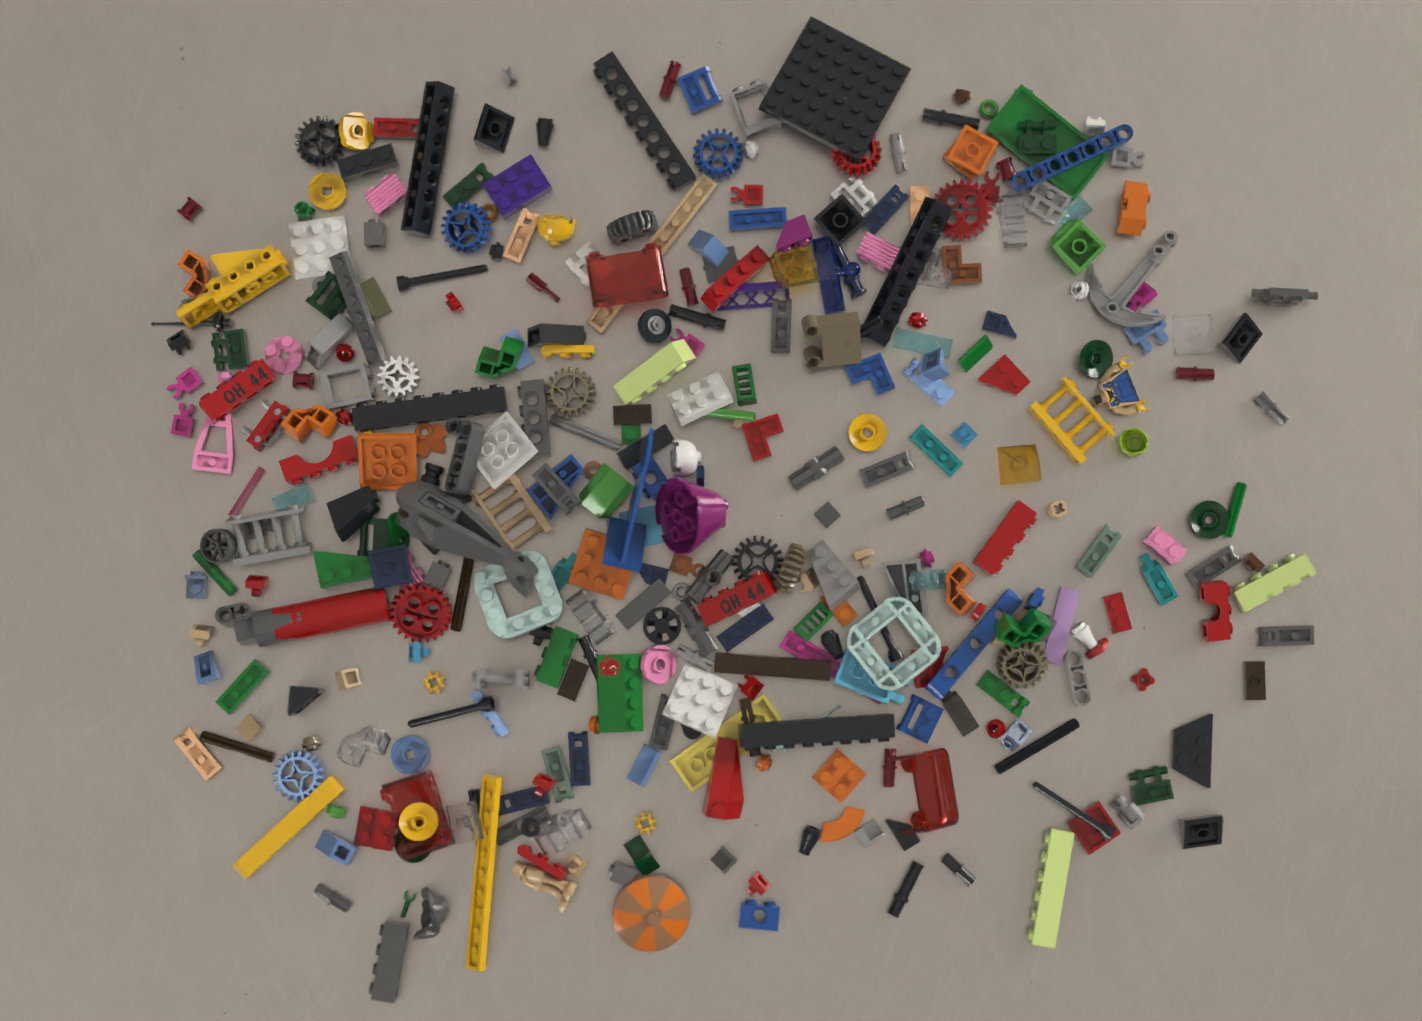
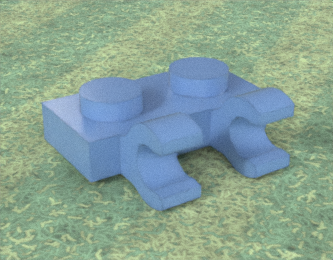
[1123,309,1169,354]

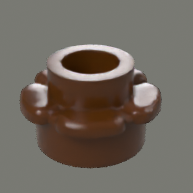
[953,89,971,103]

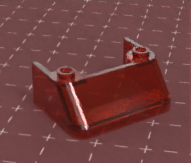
[889,748,959,835]

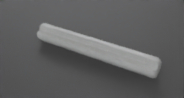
[549,414,622,450]

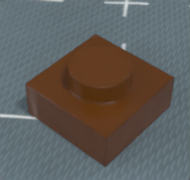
[1242,552,1266,572]

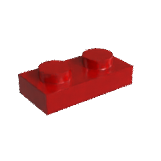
[1102,592,1132,634]

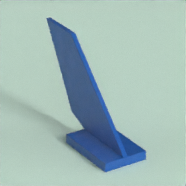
[602,428,654,573]

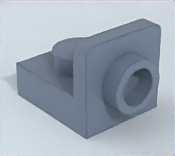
[185,571,208,599]
[999,718,1033,751]

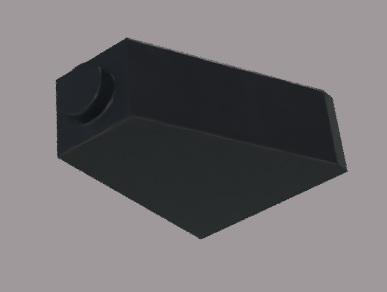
[527,323,586,348]
[326,485,380,542]

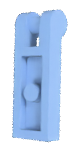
[902,357,955,407]
[471,691,510,737]

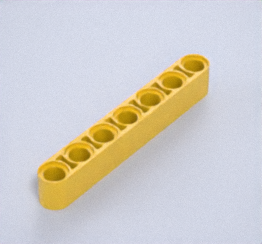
[232,775,345,880]

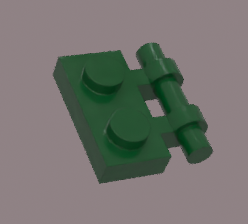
[1017,120,1057,155]
[211,328,249,371]
[1128,766,1174,806]

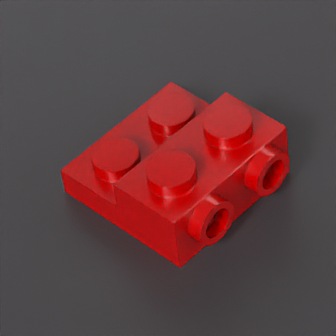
[354,806,400,851]

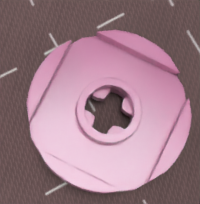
[265,336,304,374]
[640,645,677,684]

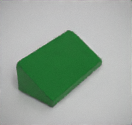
[957,335,993,372]

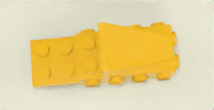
[176,244,291,330]

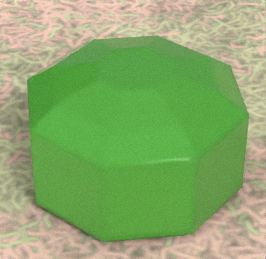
[326,804,346,819]

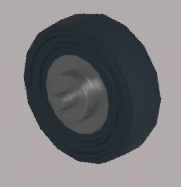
[638,309,672,343]

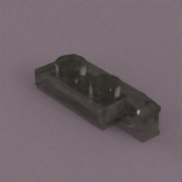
[941,690,980,737]

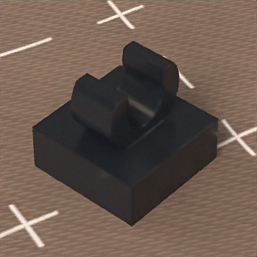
[167,329,190,355]
[529,626,552,646]

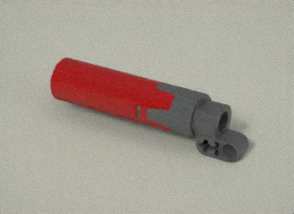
[215,587,391,647]

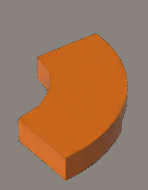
[820,807,865,842]

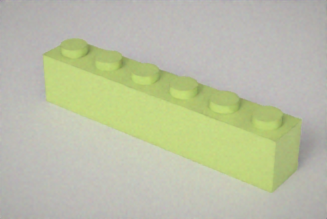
[1027,828,1075,949]

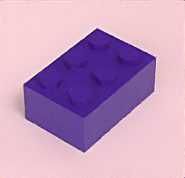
[482,154,552,220]

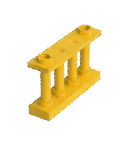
[1028,376,1115,465]

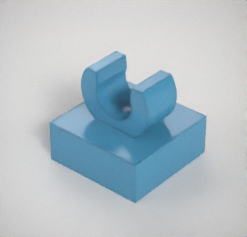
[950,421,978,449]
[409,643,429,662]

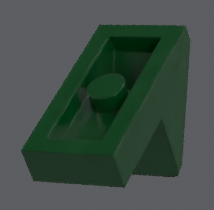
[623,834,660,876]

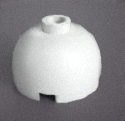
[670,439,701,478]

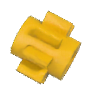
[423,671,446,694]
[634,811,657,835]

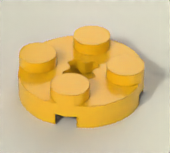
[339,112,374,151]
[308,172,347,211]

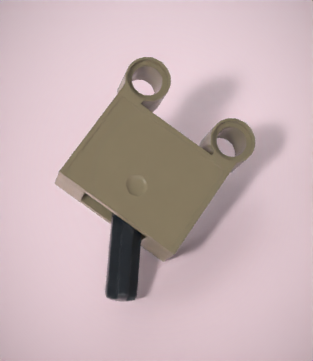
[801,312,884,371]

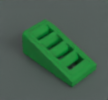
[732,363,757,406]
[793,601,834,642]

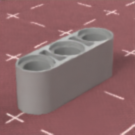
[1064,650,1091,705]

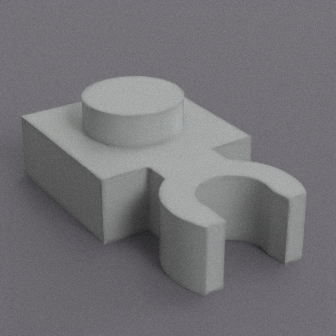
[1110,146,1146,168]
[1111,794,1146,829]

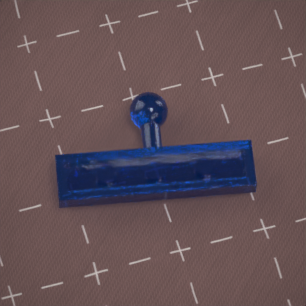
[812,236,861,314]

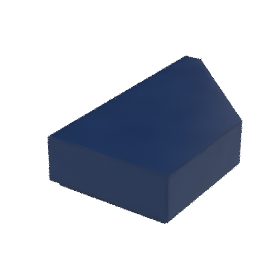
[982,310,1017,339]
[696,465,704,487]
[640,563,669,585]

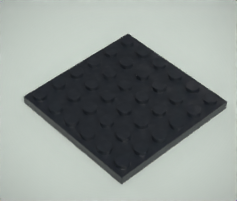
[758,16,911,162]

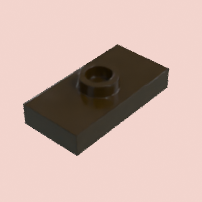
[613,404,652,426]
[557,659,589,702]
[1244,661,1266,700]

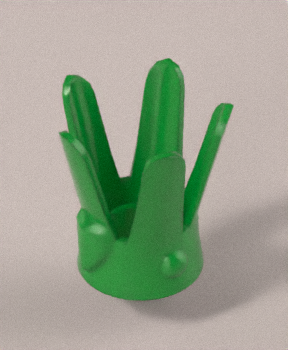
[294,201,315,222]

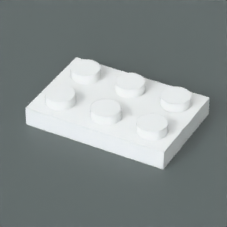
[667,371,734,426]

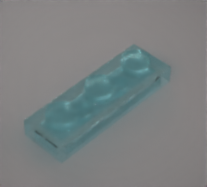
[910,569,947,591]

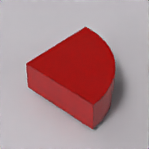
[1085,637,1110,660]

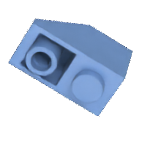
[315,830,358,866]

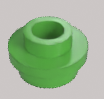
[979,99,998,118]

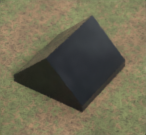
[473,103,515,153]
[813,194,867,247]
[1216,312,1263,364]
[287,686,325,716]
[1178,814,1223,849]

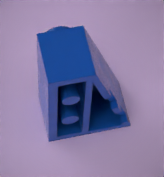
[526,454,584,520]

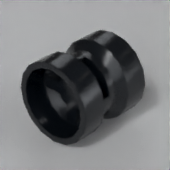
[421,462,445,486]

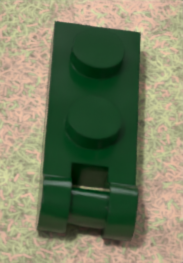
[442,162,494,207]

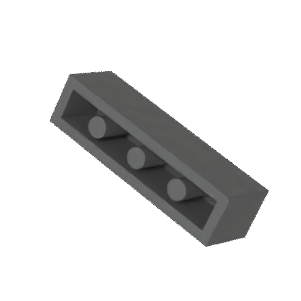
[369,920,410,1003]

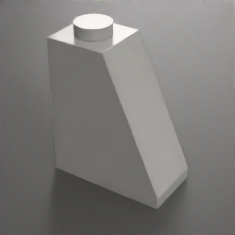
[304,313,354,370]

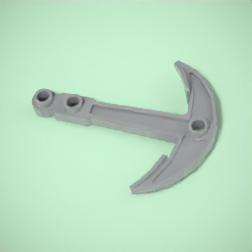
[1087,231,1178,327]

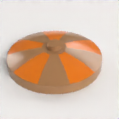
[612,875,690,952]

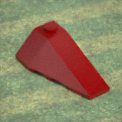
[702,736,744,820]

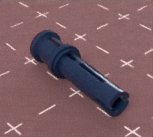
[829,243,867,299]

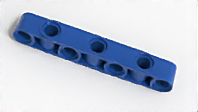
[925,588,1024,700]

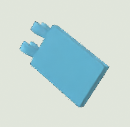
[606,505,664,547]
[833,646,911,705]

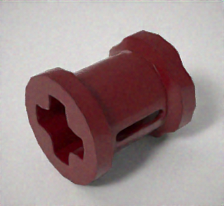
[996,157,1018,182]
[177,196,202,222]
[292,371,315,390]

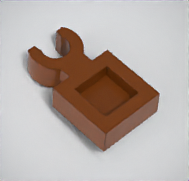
[669,553,705,578]

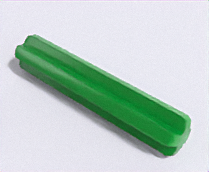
[1222,482,1247,538]
[192,549,237,596]

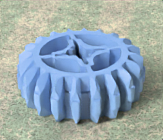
[272,750,325,802]

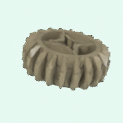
[545,367,596,419]
[774,543,808,595]
[996,641,1048,689]

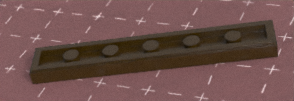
[714,652,831,681]

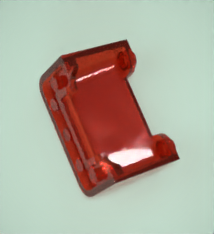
[584,243,669,308]
[380,770,454,860]

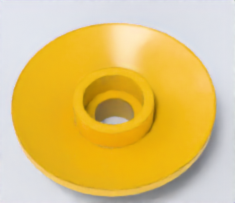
[849,413,887,452]
[399,802,438,841]

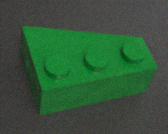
[313,551,372,589]
[534,626,579,689]

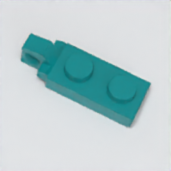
[536,552,576,592]
[1139,553,1178,606]

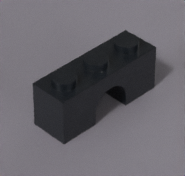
[336,143,399,183]

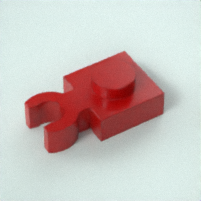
[980,171,1000,206]
[730,185,763,205]
[445,291,464,314]

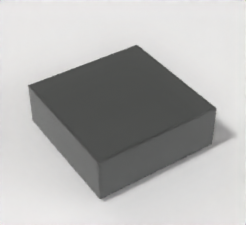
[814,502,841,529]

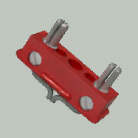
[241,399,290,452]

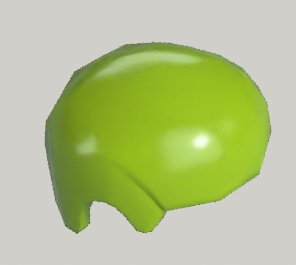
[1119,428,1149,457]

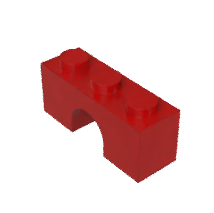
[1199,580,1233,642]

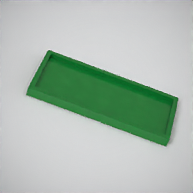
[985,84,1110,201]

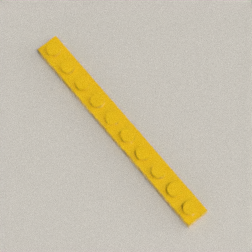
[466,775,502,972]

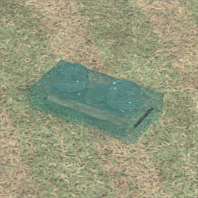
[271,483,315,510]

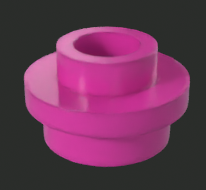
[920,549,935,568]

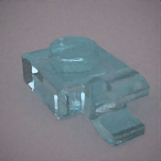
[1059,196,1092,226]

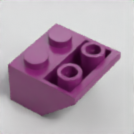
[775,214,813,257]

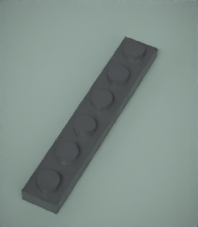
[329,251,387,366]

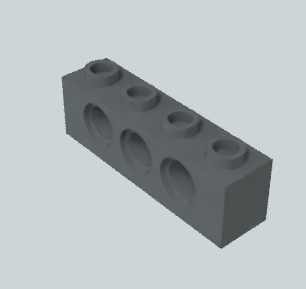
[517,379,552,459]

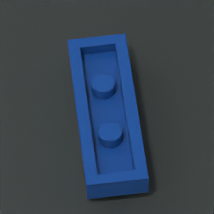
[729,207,787,231]

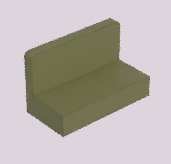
[359,277,392,320]

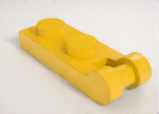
[541,345,595,359]

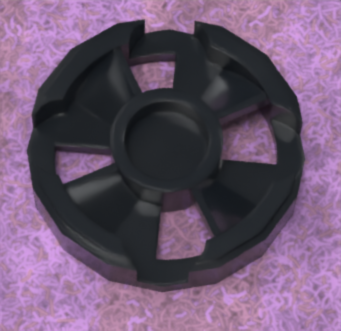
[643,607,681,645]

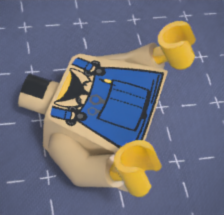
[1091,355,1151,416]

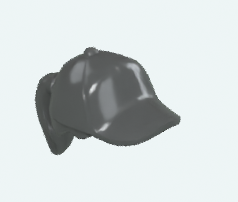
[413,887,448,941]

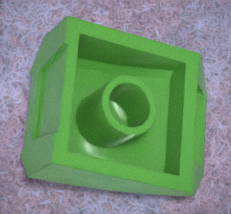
[1051,218,1107,275]
[579,463,634,518]

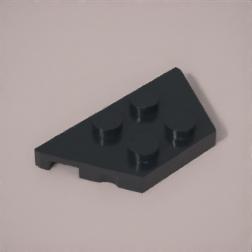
[1171,714,1213,788]

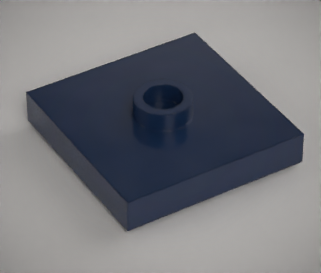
[367,544,413,590]

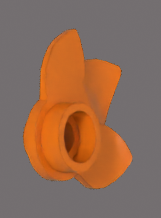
[415,423,448,458]

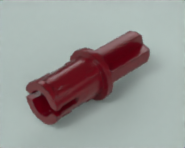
[659,61,682,99]
[679,268,699,306]
[1176,366,1215,381]
[882,748,897,787]

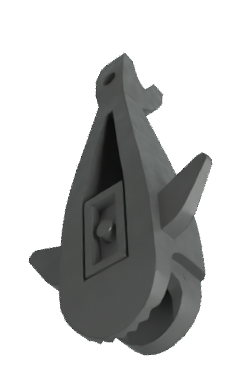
[396,481,539,597]

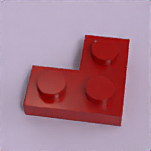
[741,413,784,462]

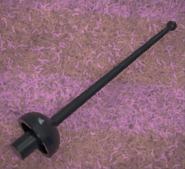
[151,313,232,332]

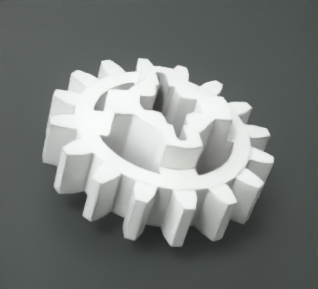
[377,355,420,398]

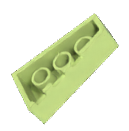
[613,339,696,405]
[1230,554,1317,613]

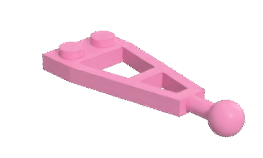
[192,370,234,475]

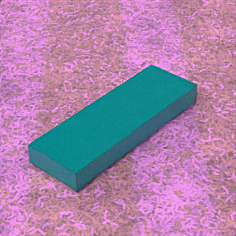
[909,424,964,477]

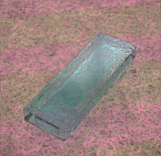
[893,328,953,359]

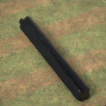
[994,718,1080,774]

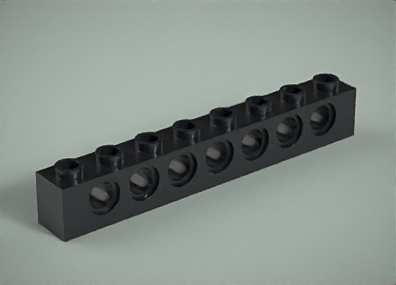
[593,51,696,192]
[401,81,455,236]
[864,197,952,347]

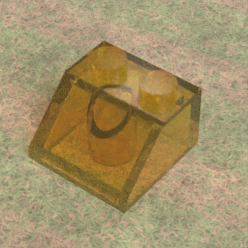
[769,245,820,289]

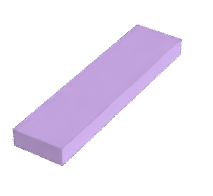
[1045,586,1080,666]

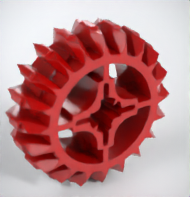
[830,135,882,177]

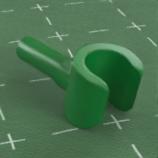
[400,891,416,918]

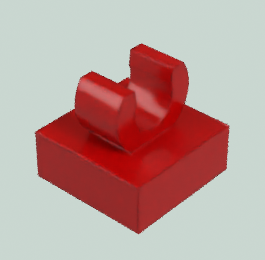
[245,575,268,597]
[738,675,764,701]
[532,773,557,797]
[746,871,771,896]

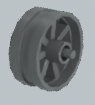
[200,529,237,563]

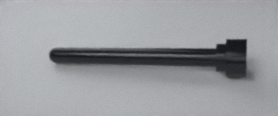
[396,264,488,291]
[857,576,905,663]
[408,696,495,728]
[1033,782,1116,841]

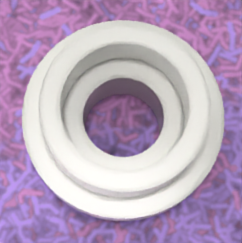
[742,140,759,159]
[1071,280,1089,300]

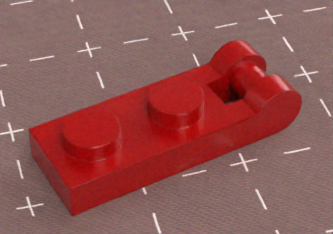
[374,117,419,139]
[517,845,568,880]

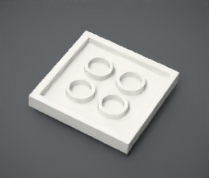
[288,215,352,281]
[476,411,539,489]
[662,662,738,738]

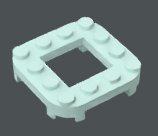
[474,550,564,640]
[847,597,942,690]

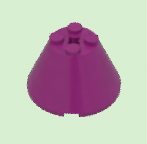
[655,477,728,555]

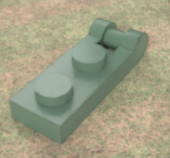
[1076,524,1122,578]
[541,746,574,803]

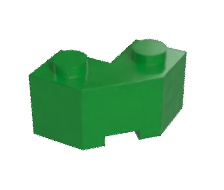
[475,336,524,379]
[993,607,1052,648]

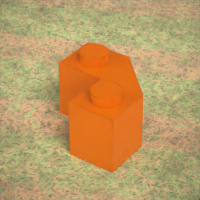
[1117,180,1151,236]
[177,249,211,299]
[281,404,339,443]
[946,561,977,616]

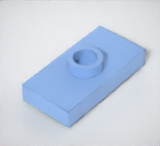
[500,328,535,371]

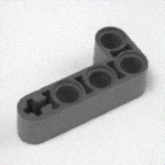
[445,417,485,496]

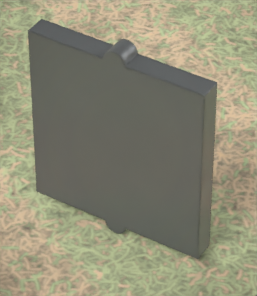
[702,246,739,283]

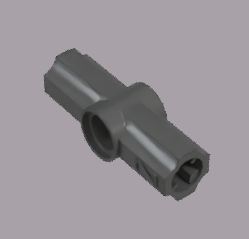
[788,445,844,491]
[685,549,734,604]
[675,599,718,657]
[496,805,551,846]

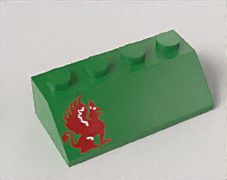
[596,654,643,733]

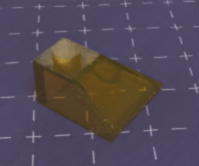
[997,444,1041,486]

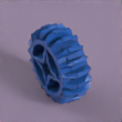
[693,128,744,180]
[441,201,492,253]

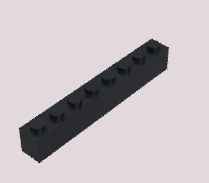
[352,384,508,433]
[738,713,895,751]

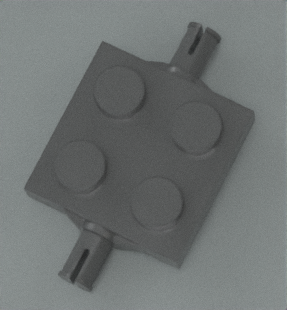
[1251,287,1318,306]

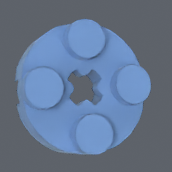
[391,736,430,774]

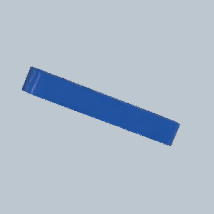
[1010,124,1133,192]

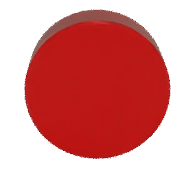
[970,602,987,622]

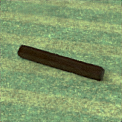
[450,557,474,632]
[199,731,274,763]

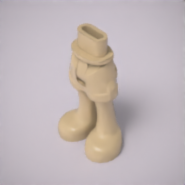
[512,861,578,913]

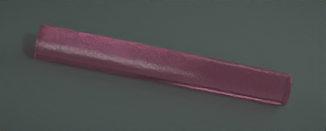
[228,466,265,516]

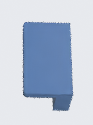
[627,744,661,788]

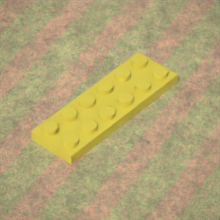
[670,694,783,793]

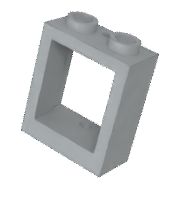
[730,79,782,139]
[318,362,376,411]

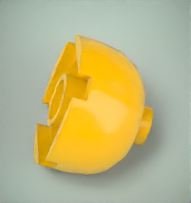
[537,215,576,245]

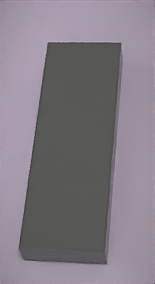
[615,578,672,630]

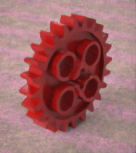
[935,178,993,241]
[389,582,453,643]

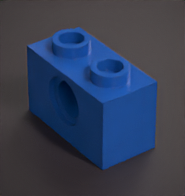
[631,455,668,501]
[739,900,780,931]

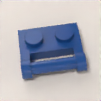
[677,66,723,114]
[896,694,944,744]

